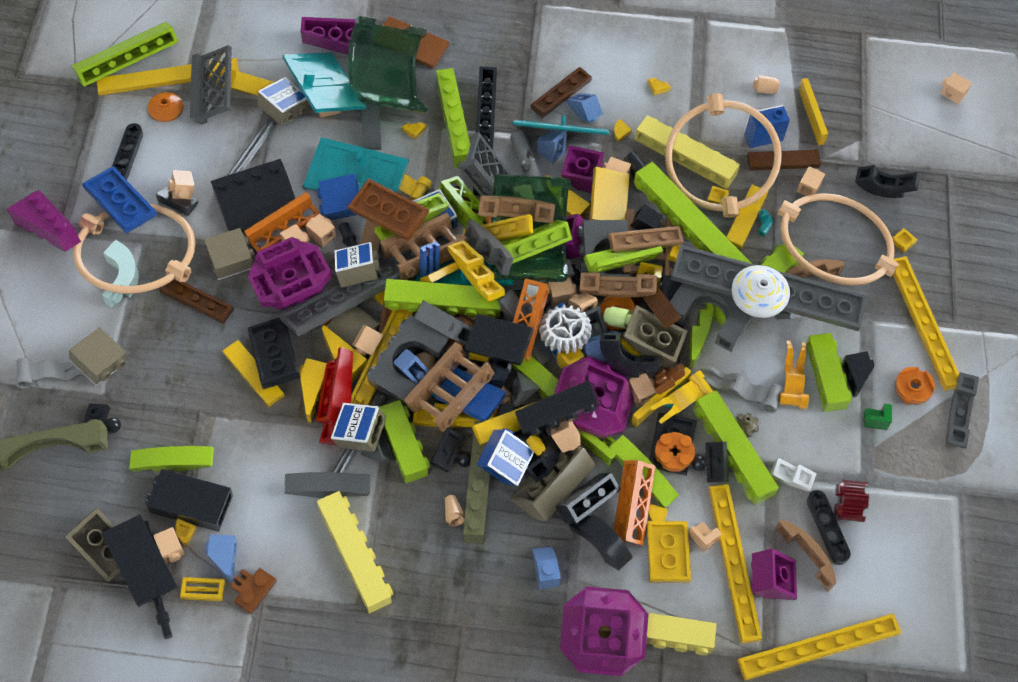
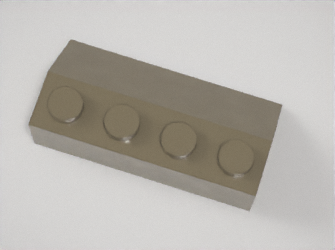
[510,446,596,522]

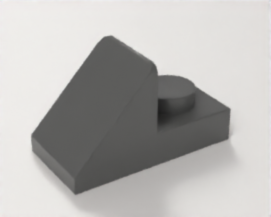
[584,306,608,338]

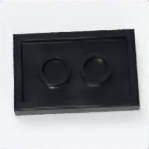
[465,314,534,366]
[649,412,697,476]

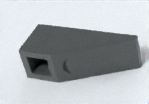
[414,300,473,346]

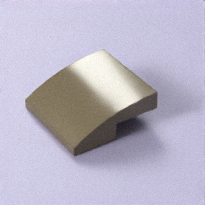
[326,306,380,349]

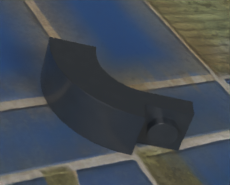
[855,165,920,198]
[600,333,659,378]
[569,514,633,571]

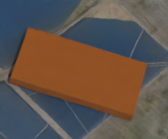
[373,16,449,69]
[348,178,429,241]

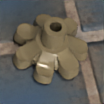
[737,413,759,437]

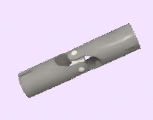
[510,130,548,197]

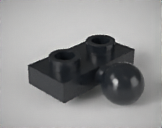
[83,403,121,433]
[430,428,471,473]
[691,442,729,483]

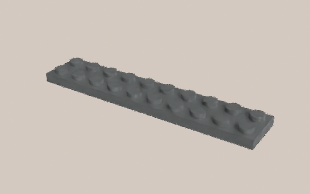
[279,234,450,336]
[671,245,867,332]

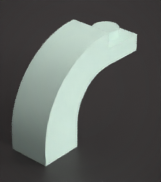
[102,240,139,308]

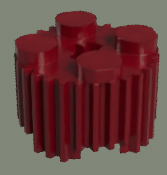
[834,479,869,522]

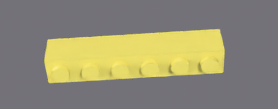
[635,115,740,189]
[317,491,393,614]
[598,613,717,655]

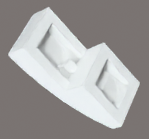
[770,458,817,491]

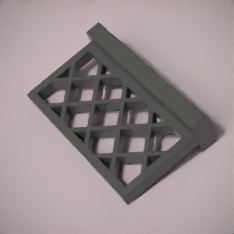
[190,45,232,124]
[458,132,516,197]

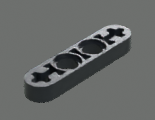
[112,123,143,180]
[807,490,851,565]

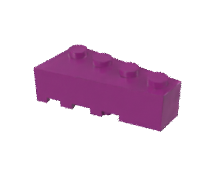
[300,17,372,61]
[7,189,81,252]

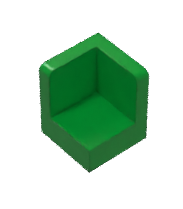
[864,403,892,430]

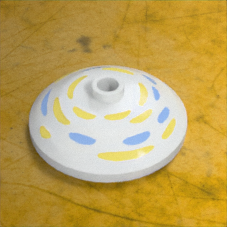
[731,265,790,318]

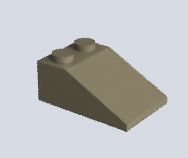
[623,305,687,369]
[64,508,120,582]

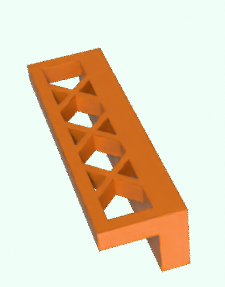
[244,192,319,252]
[513,279,550,362]
[613,460,656,546]

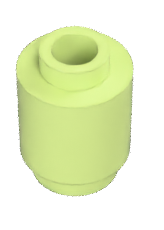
[604,306,632,329]

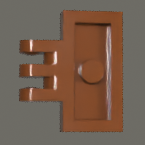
[653,364,685,395]
[229,567,277,615]

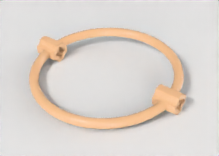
[665,93,782,218]
[777,193,899,285]
[73,204,195,294]

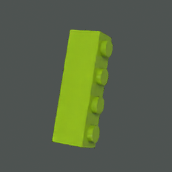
[806,333,852,412]
[379,400,430,484]

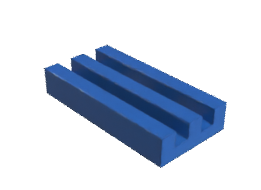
[420,241,440,278]

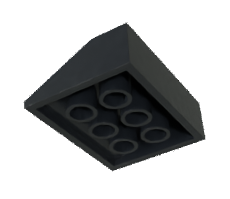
[211,158,296,232]

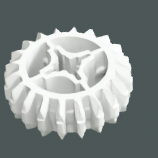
[539,304,592,354]

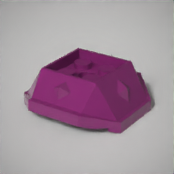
[248,237,332,311]
[553,356,634,439]
[560,586,649,676]

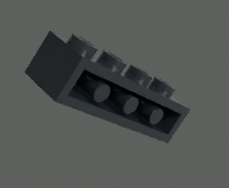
[515,380,601,436]

